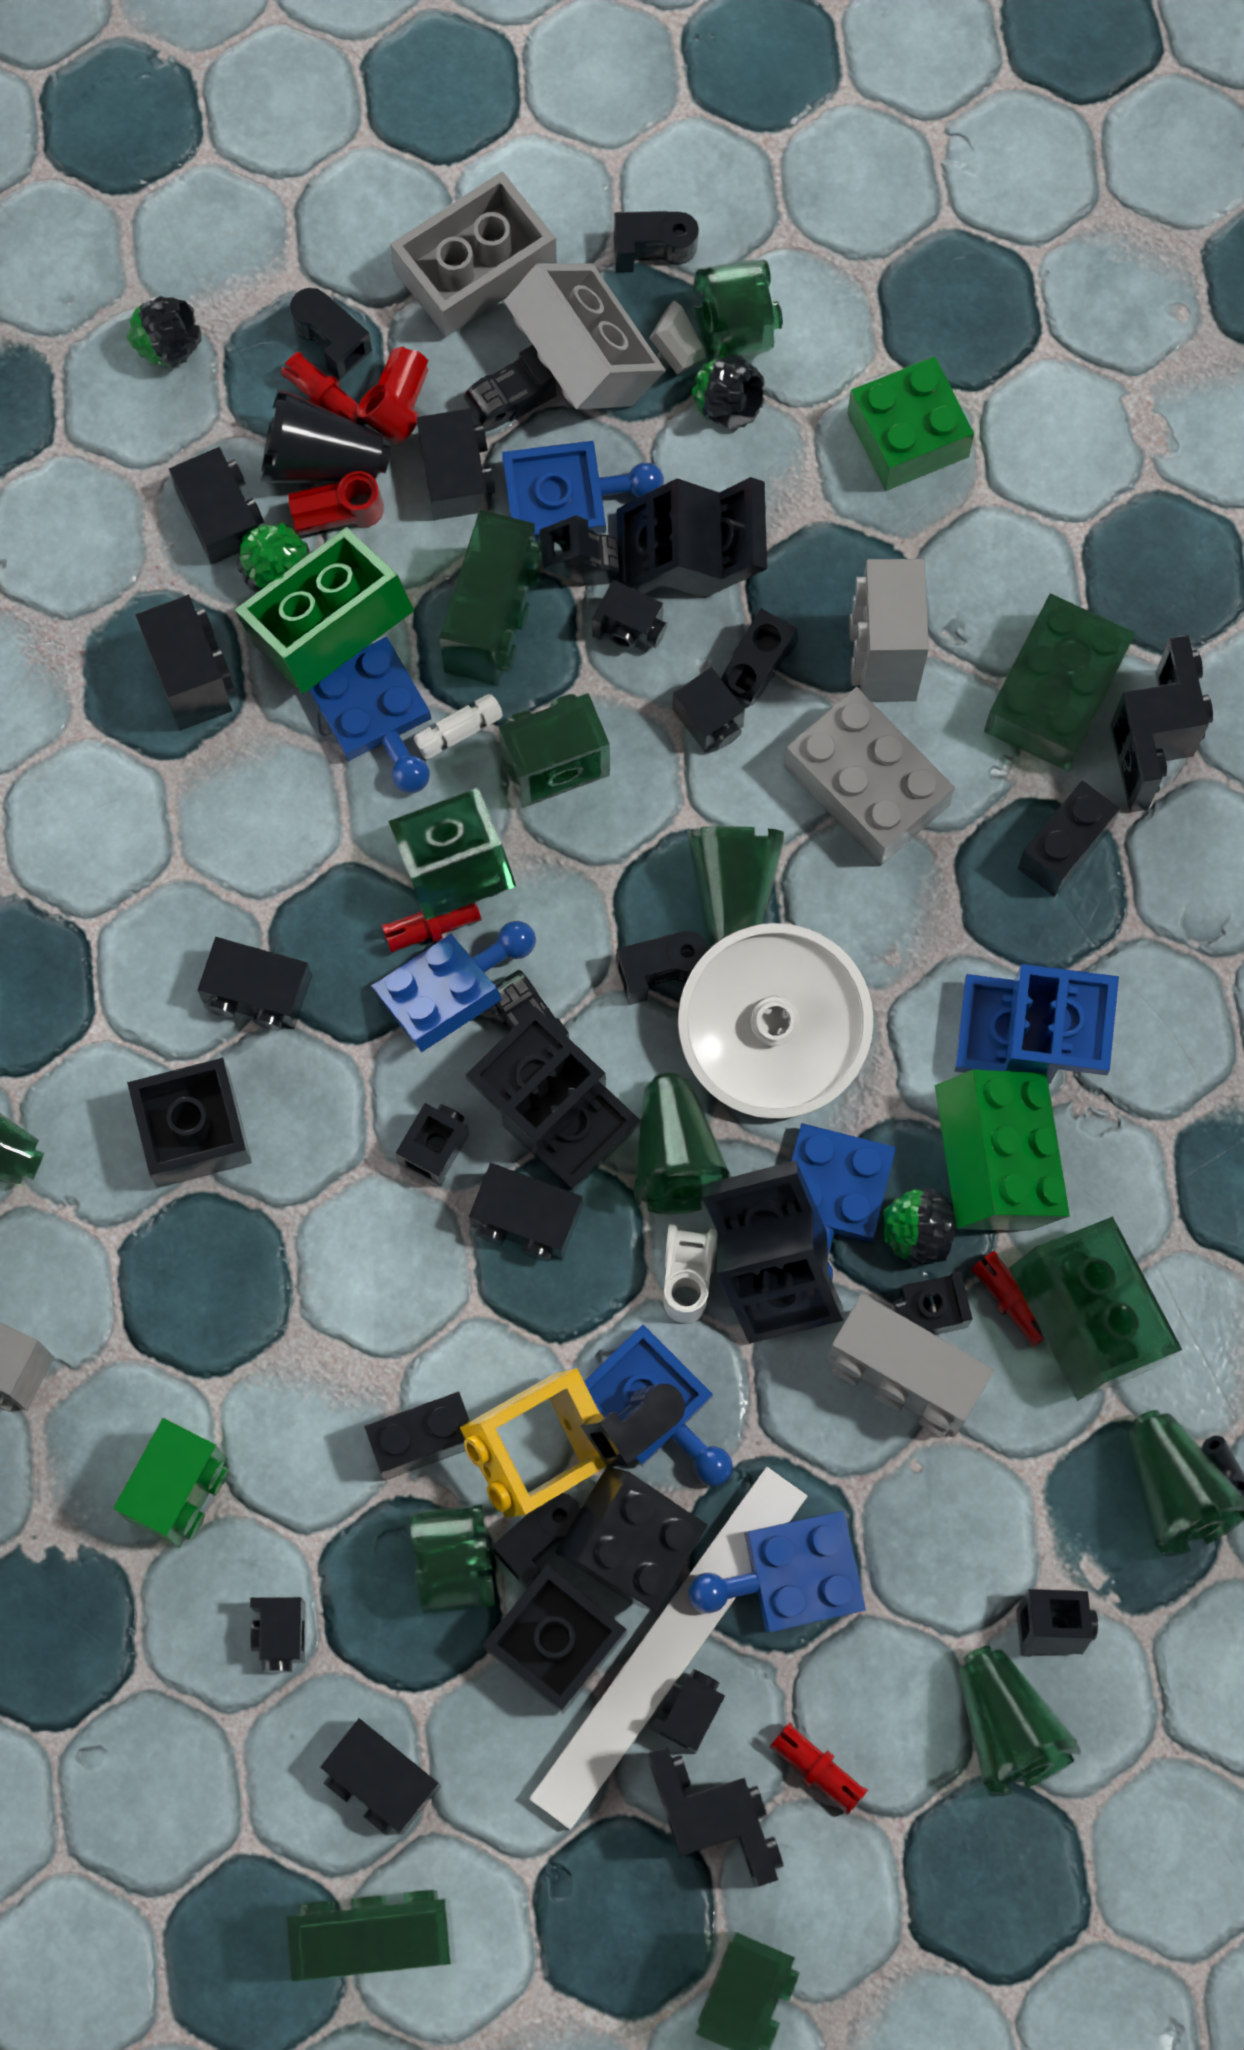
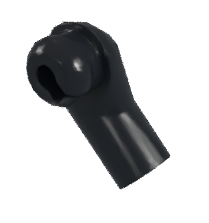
[1202,1436,1244,1509]

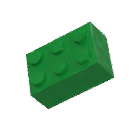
[234,527,414,694]
[935,1069,1070,1230]

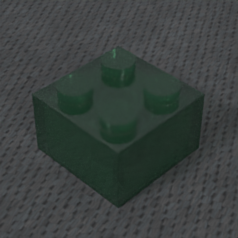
[498,693,610,808]
[388,788,517,920]
[694,1932,800,2050]

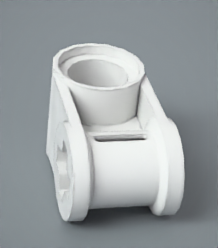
[663,1224,717,1324]

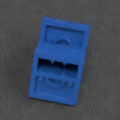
[954,964,1119,1084]

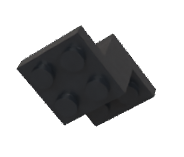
[617,477,767,598]
[1110,635,1213,813]
[466,1007,641,1193]
[702,1160,844,1344]
[648,1747,784,1888]

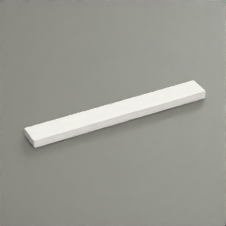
[529,1467,807,1830]

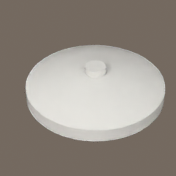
[678,923,873,1118]

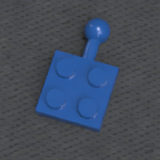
[502,441,664,544]
[308,636,432,794]
[371,921,536,1053]
[791,1123,896,1280]
[584,1324,733,1486]
[688,1510,866,1632]

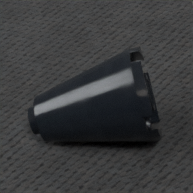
[260,389,391,484]

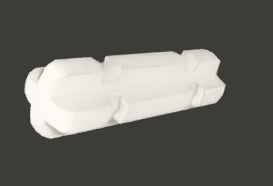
[414,694,502,759]

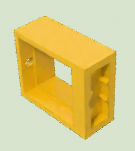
[460,1368,607,1518]

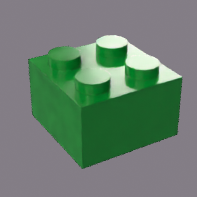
[847,356,974,491]
[113,1417,229,1548]

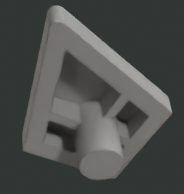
[649,301,706,375]

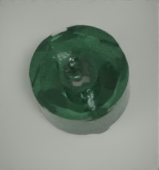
[694,259,783,360]
[411,1503,495,1613]

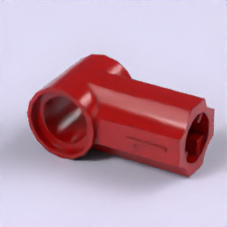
[357,346,429,445]
[288,471,384,536]

